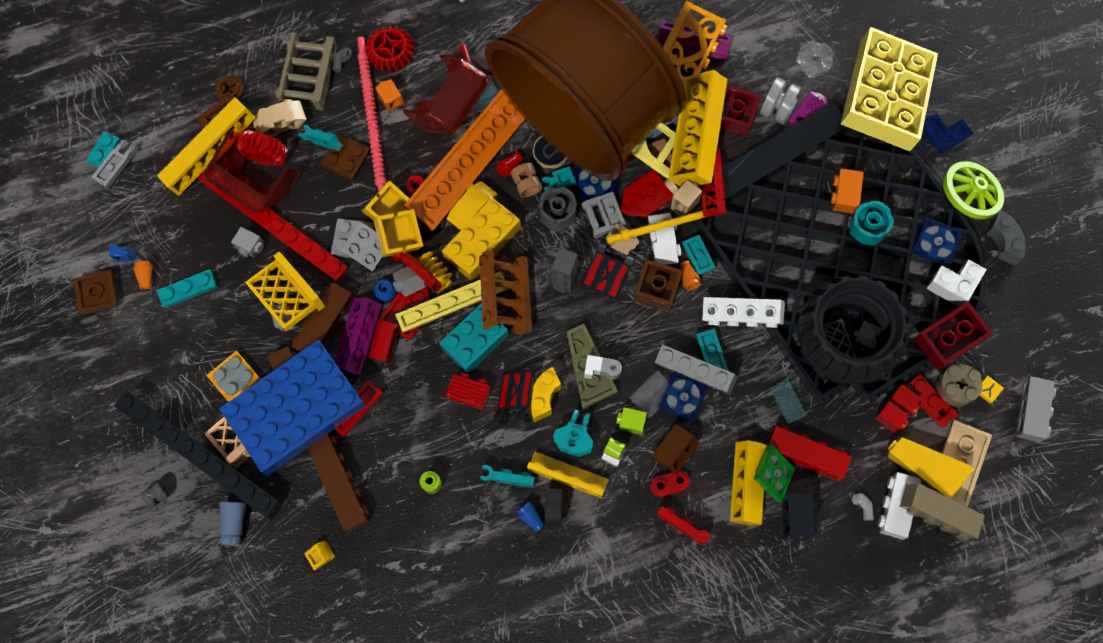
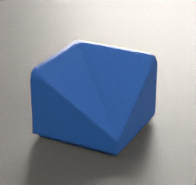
[109,243,135,262]

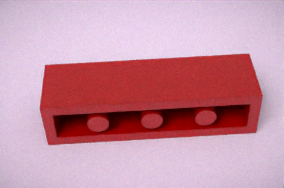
[768,426,852,482]

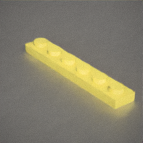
[395,271,509,333]

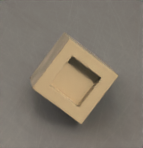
[606,223,640,255]

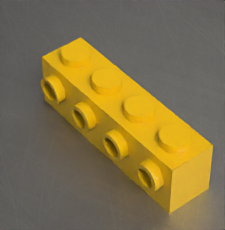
[730,440,767,525]

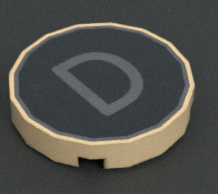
[533,136,567,169]

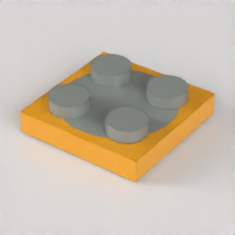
[206,351,261,402]

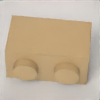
[671,180,702,217]

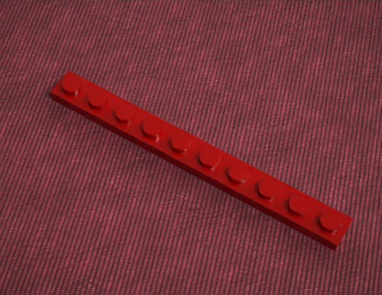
[197,165,349,283]

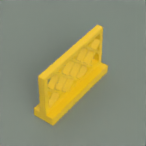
[245,252,325,332]

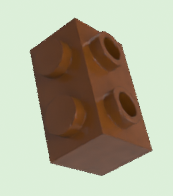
[652,425,700,474]

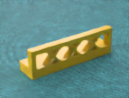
[527,452,609,499]

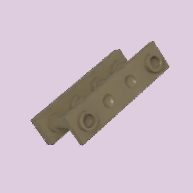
[276,32,337,110]

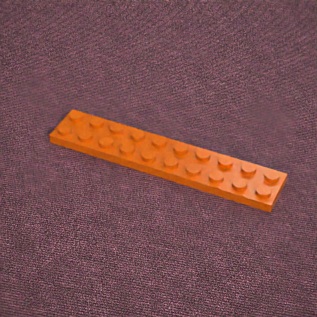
[403,89,525,231]

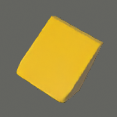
[304,541,335,570]

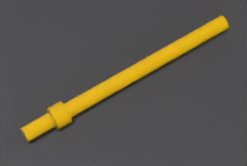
[606,207,715,244]

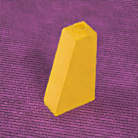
[888,437,975,499]

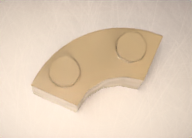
[252,99,306,138]

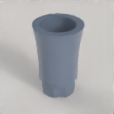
[219,502,247,545]

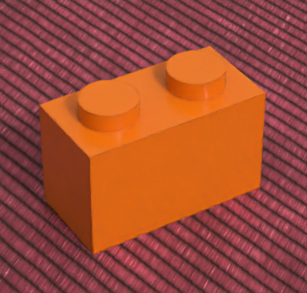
[830,168,864,214]

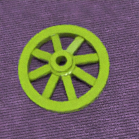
[943,161,1004,219]

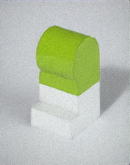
[601,437,626,467]

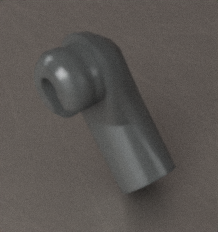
[332,48,352,73]

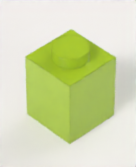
[616,407,647,435]

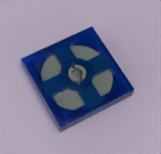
[571,167,619,202]
[912,217,963,267]
[658,371,709,423]

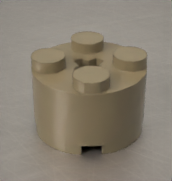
[936,364,982,408]

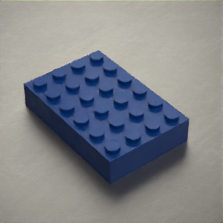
[219,340,366,476]

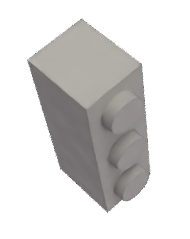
[1016,376,1056,442]

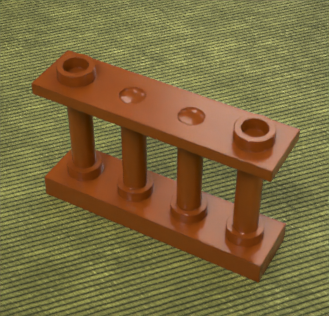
[479,250,532,335]

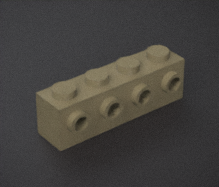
[899,483,985,541]

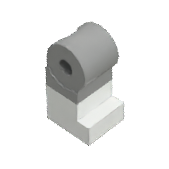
[584,355,622,380]

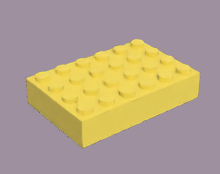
[841,27,938,151]

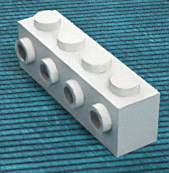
[702,297,785,328]

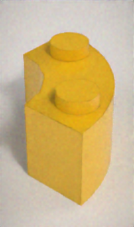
[446,181,498,230]
[530,367,561,423]

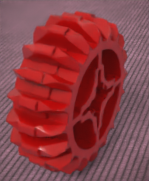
[366,25,414,73]
[237,131,287,167]

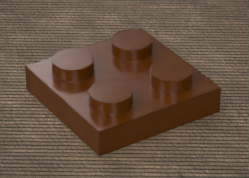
[321,134,371,182]
[74,270,118,315]

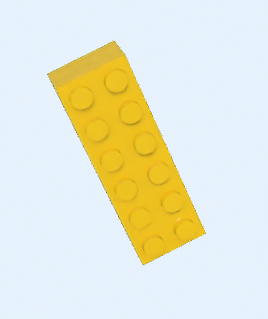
[668,70,727,187]

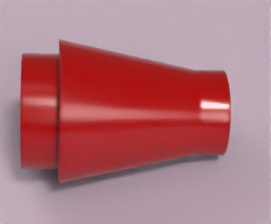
[496,152,523,177]

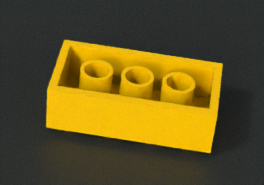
[442,197,521,281]

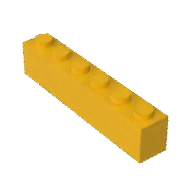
[157,97,256,196]

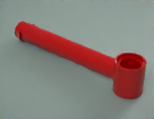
[391,252,442,292]

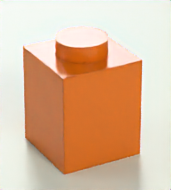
[375,79,404,112]

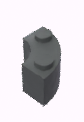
[986,210,1026,266]

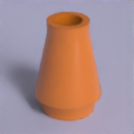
[133,261,152,290]
[679,261,701,290]

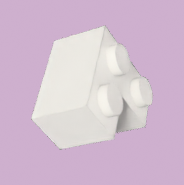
[926,260,986,307]

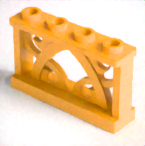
[663,0,727,84]

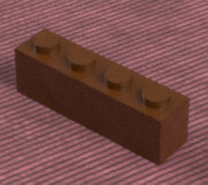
[291,282,355,353]

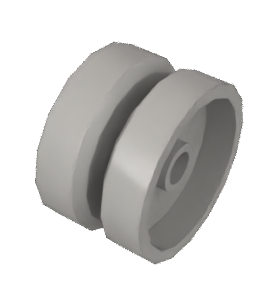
[760,77,801,125]

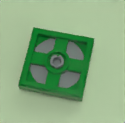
[753,445,796,502]

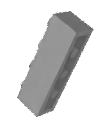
[655,345,738,395]

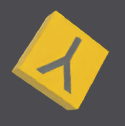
[979,376,1004,404]

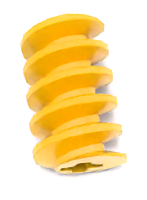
[417,251,453,293]

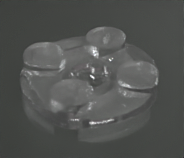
[797,41,834,78]

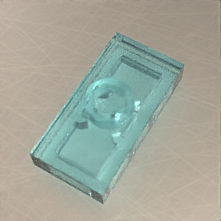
[770,380,806,424]

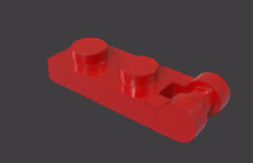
[905,374,958,428]
[657,506,710,544]

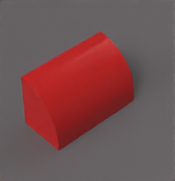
[368,320,400,363]

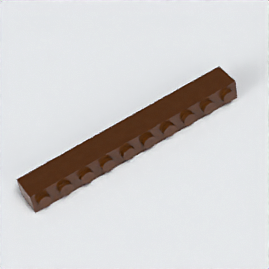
[267,346,370,533]

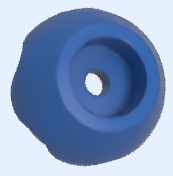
[374,278,397,301]

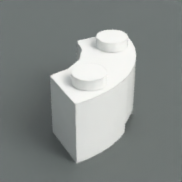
[648,213,681,265]

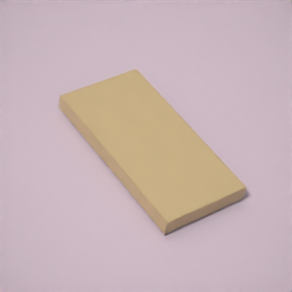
[941,420,992,507]

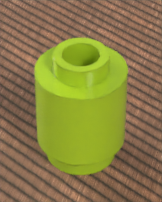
[420,471,442,494]

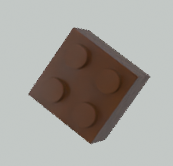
[634,259,683,312]

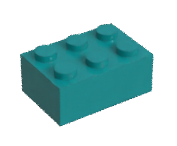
[439,304,509,375]

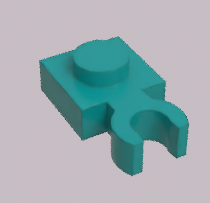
[541,166,576,191]

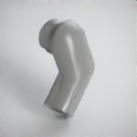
[852,493,874,521]

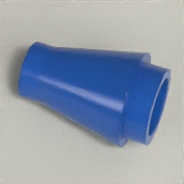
[517,502,545,532]

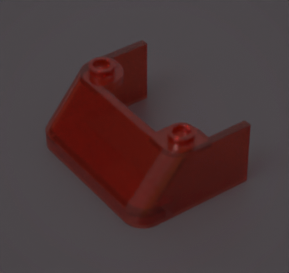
[403,54,489,135]
[204,129,300,213]

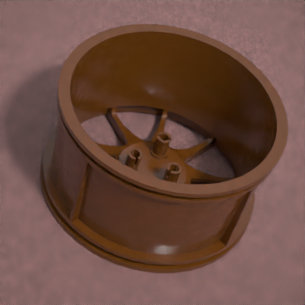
[485,0,686,181]

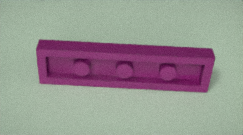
[657,21,732,60]
[334,298,382,376]

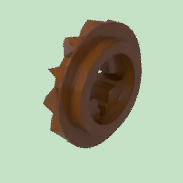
[215,76,244,100]

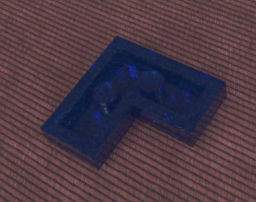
[923,113,973,154]

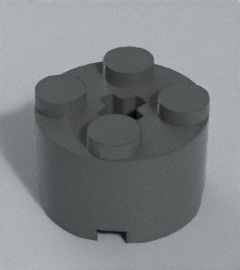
[539,187,577,231]

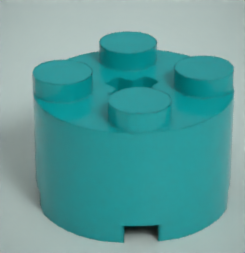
[850,201,894,246]

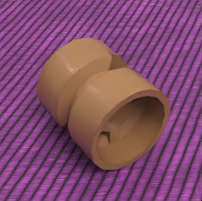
[511,163,542,198]

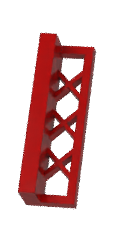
[701,148,726,217]

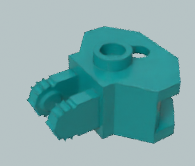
[553,409,593,457]

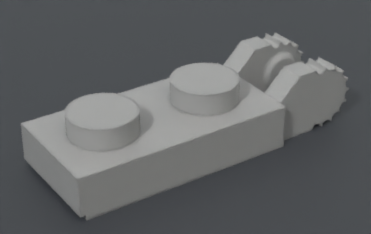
[91,140,138,189]

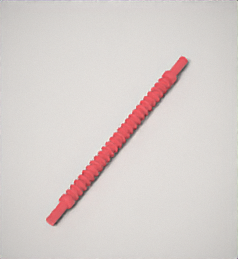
[357,37,387,191]

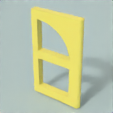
[633,123,680,188]

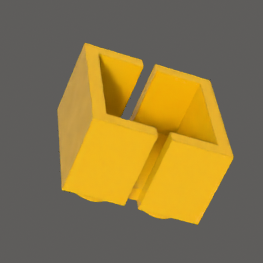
[362,180,409,221]
[373,209,423,257]

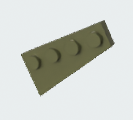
[567,324,618,409]

